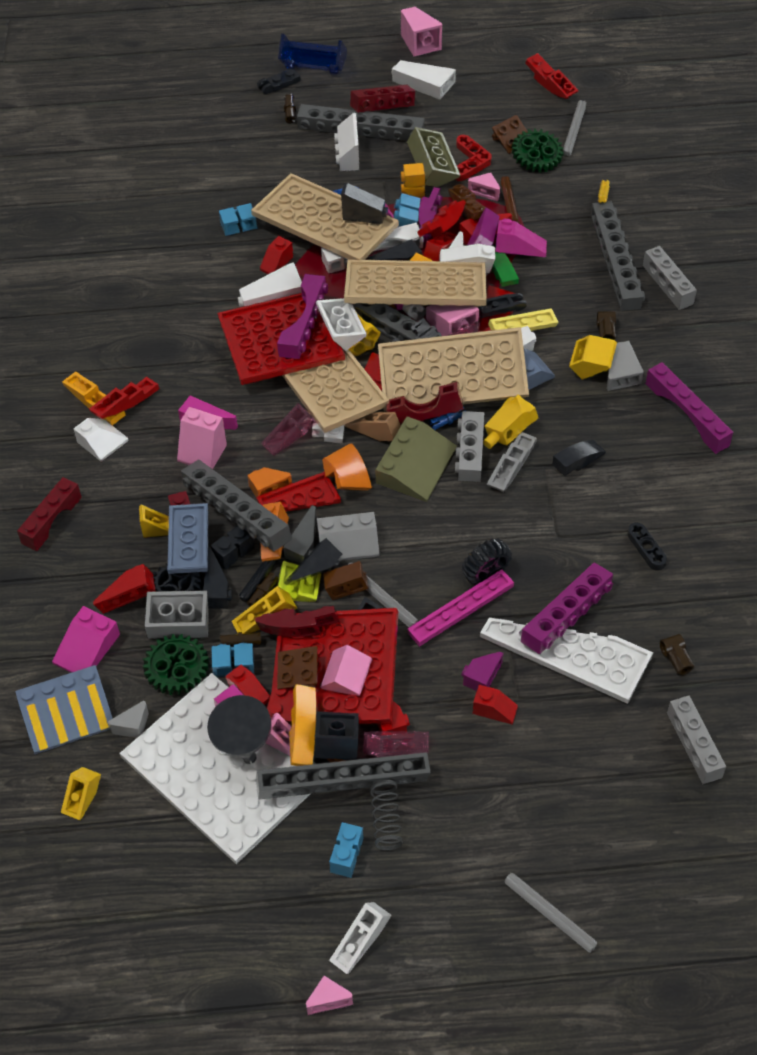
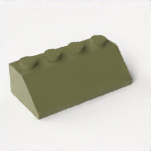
[407,127,460,187]

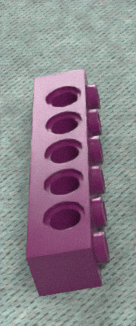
[520,562,613,655]

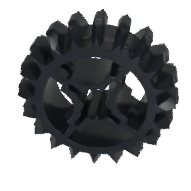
[461,538,512,585]
[153,563,203,592]

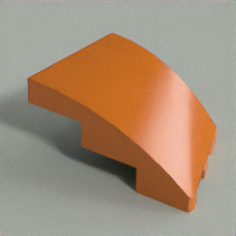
[322,444,372,490]

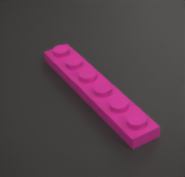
[407,569,514,647]

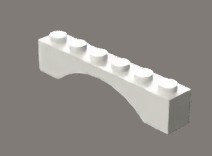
[321,223,423,273]

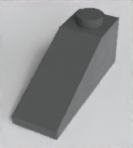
[283,505,316,565]

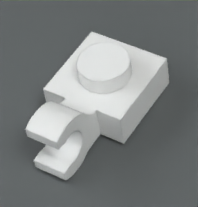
[312,423,344,443]

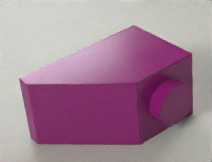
[461,651,503,691]

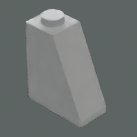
[607,341,644,391]

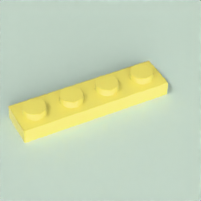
[488,308,558,331]

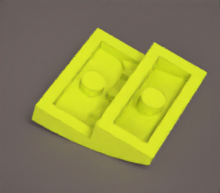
[277,561,321,602]

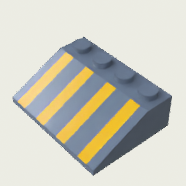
[15,665,113,754]

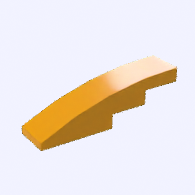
[62,372,126,426]
[289,684,316,766]

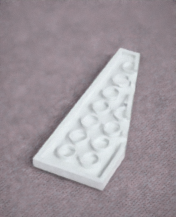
[480,618,653,704]

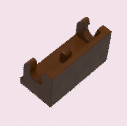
[323,561,369,601]

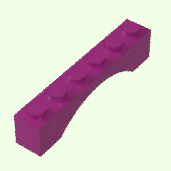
[277,274,328,359]
[645,362,733,454]

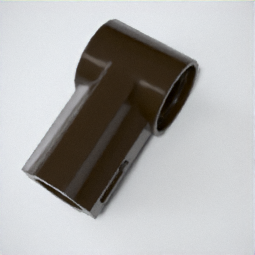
[597,311,616,340]
[659,634,694,676]

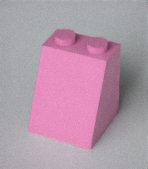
[401,7,442,56]
[426,305,479,336]
[177,407,227,469]

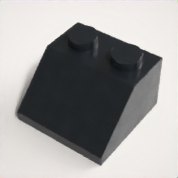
[314,711,359,760]

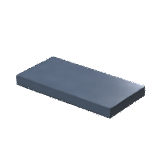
[167,503,208,574]

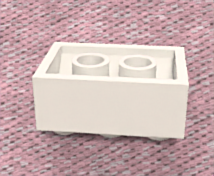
[334,113,359,171]

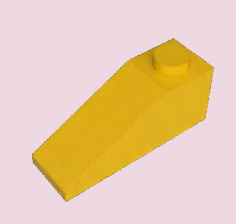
[232,586,297,634]

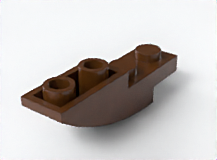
[448,184,486,220]

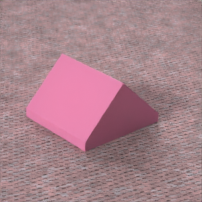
[321,645,372,696]

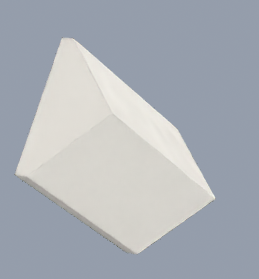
[316,298,366,351]

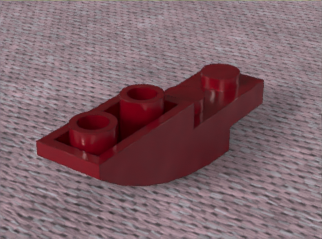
[255,606,339,637]

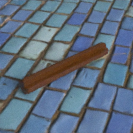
[501,176,518,223]

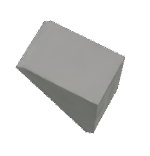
[108,701,149,738]

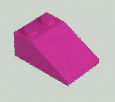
[495,219,547,257]
[52,606,120,673]

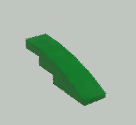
[490,244,519,287]

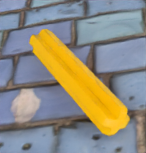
[598,180,610,203]

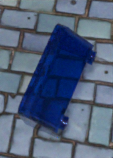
[278,34,347,74]

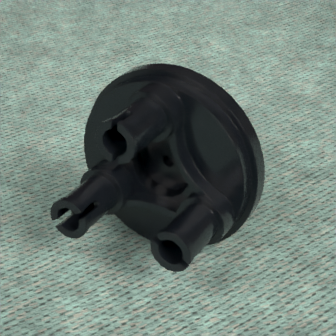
[207,695,272,764]

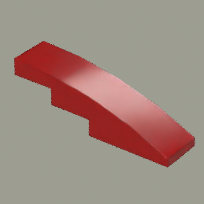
[89,377,160,419]

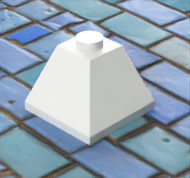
[74,418,129,462]

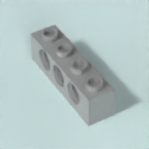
[643,246,697,310]
[455,411,484,482]
[667,696,726,784]

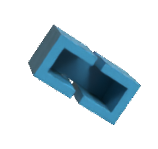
[393,193,421,227]
[219,203,257,236]
[212,643,255,677]
[329,822,363,878]

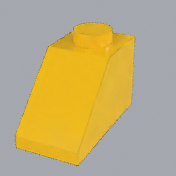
[61,767,101,820]

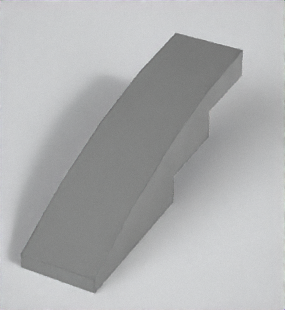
[487,432,537,492]

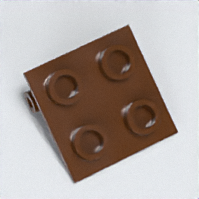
[492,115,527,154]
[277,646,318,690]

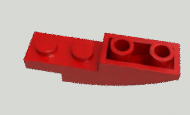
[525,53,578,99]
[417,200,466,238]

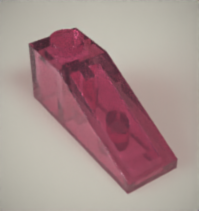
[261,403,316,455]
[363,731,429,757]

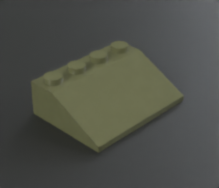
[375,417,457,502]

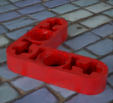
[455,135,492,181]

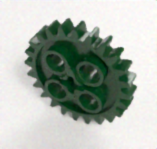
[511,128,564,173]
[143,634,209,695]

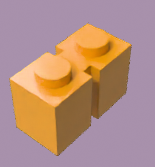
[401,163,425,199]

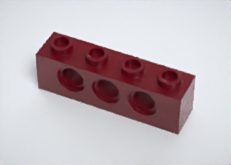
[350,85,415,112]

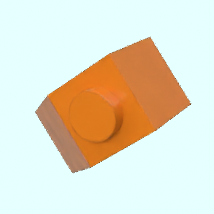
[247,467,292,497]

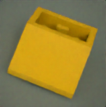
[569,335,617,380]

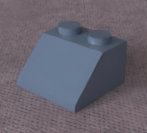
[524,348,555,390]

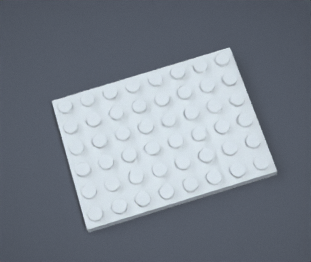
[120,673,316,864]

